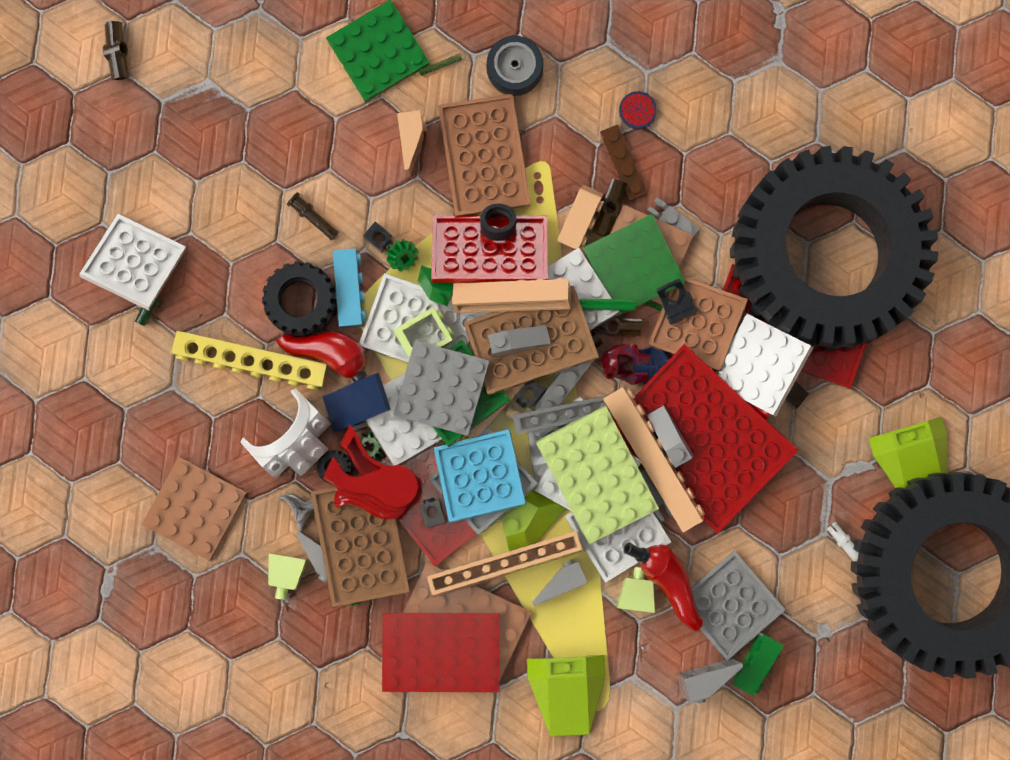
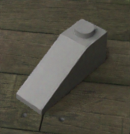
[488,325,551,358]
[647,405,694,468]
[296,531,328,584]
[532,559,587,606]

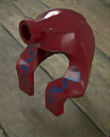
[601,344,650,385]

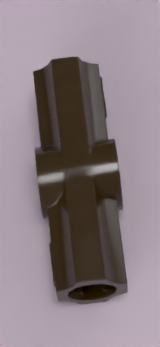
[592,178,627,237]

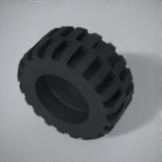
[262,261,337,337]

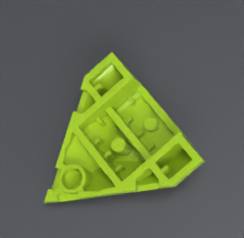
[501,488,567,551]

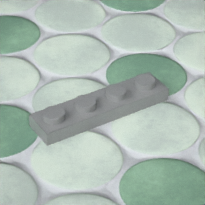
[533,360,594,410]

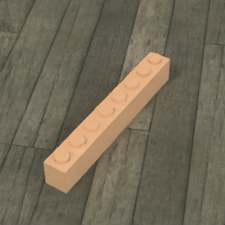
[603,385,705,532]
[427,531,582,598]

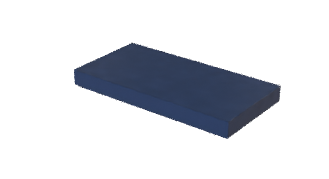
[322,373,391,433]

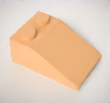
[397,110,427,177]

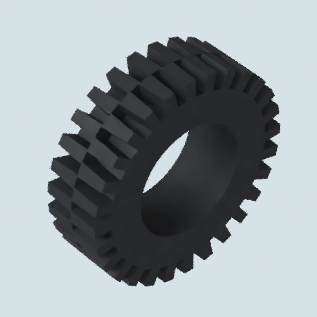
[730,146,938,351]
[851,472,1010,679]

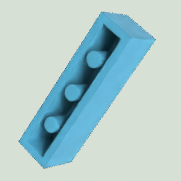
[333,248,367,329]

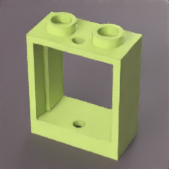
[393,307,454,359]

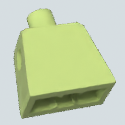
[268,554,307,600]
[616,567,655,613]

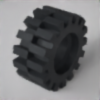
[317,450,352,485]

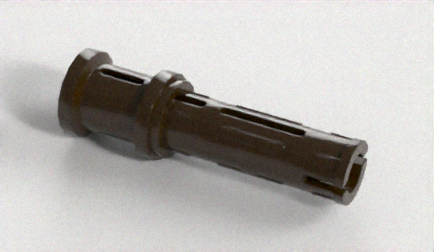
[287,192,339,241]

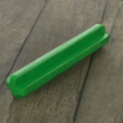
[579,298,636,311]

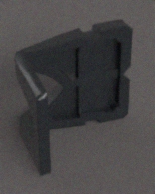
[657,279,698,325]

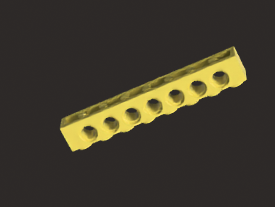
[171,331,328,391]

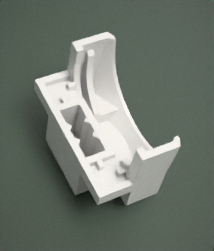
[240,388,331,478]

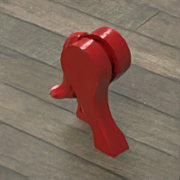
[323,425,418,519]

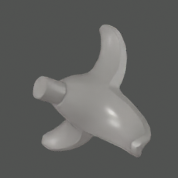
[279,494,314,530]

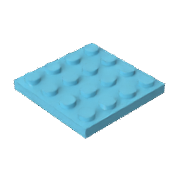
[434,429,526,524]

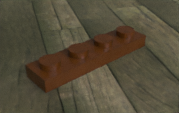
[600,124,647,202]

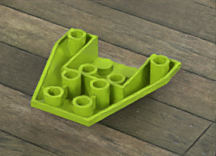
[868,417,947,488]
[527,655,606,736]

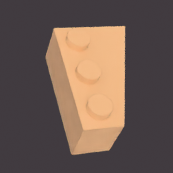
[557,184,604,249]

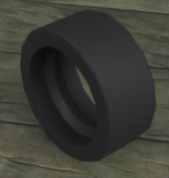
[480,203,516,241]

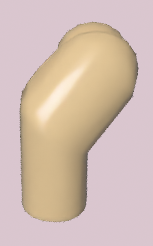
[505,405,531,421]

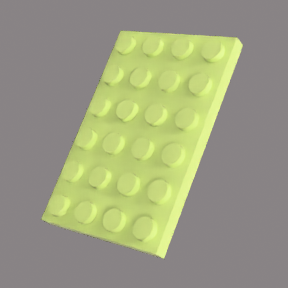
[536,405,659,544]

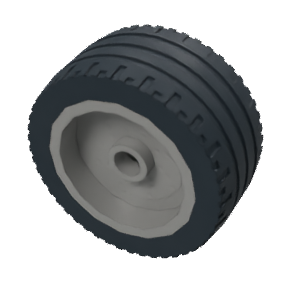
[486,35,543,96]

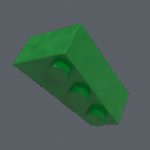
[731,633,784,696]

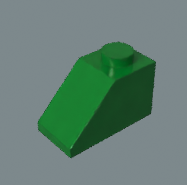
[417,265,454,306]

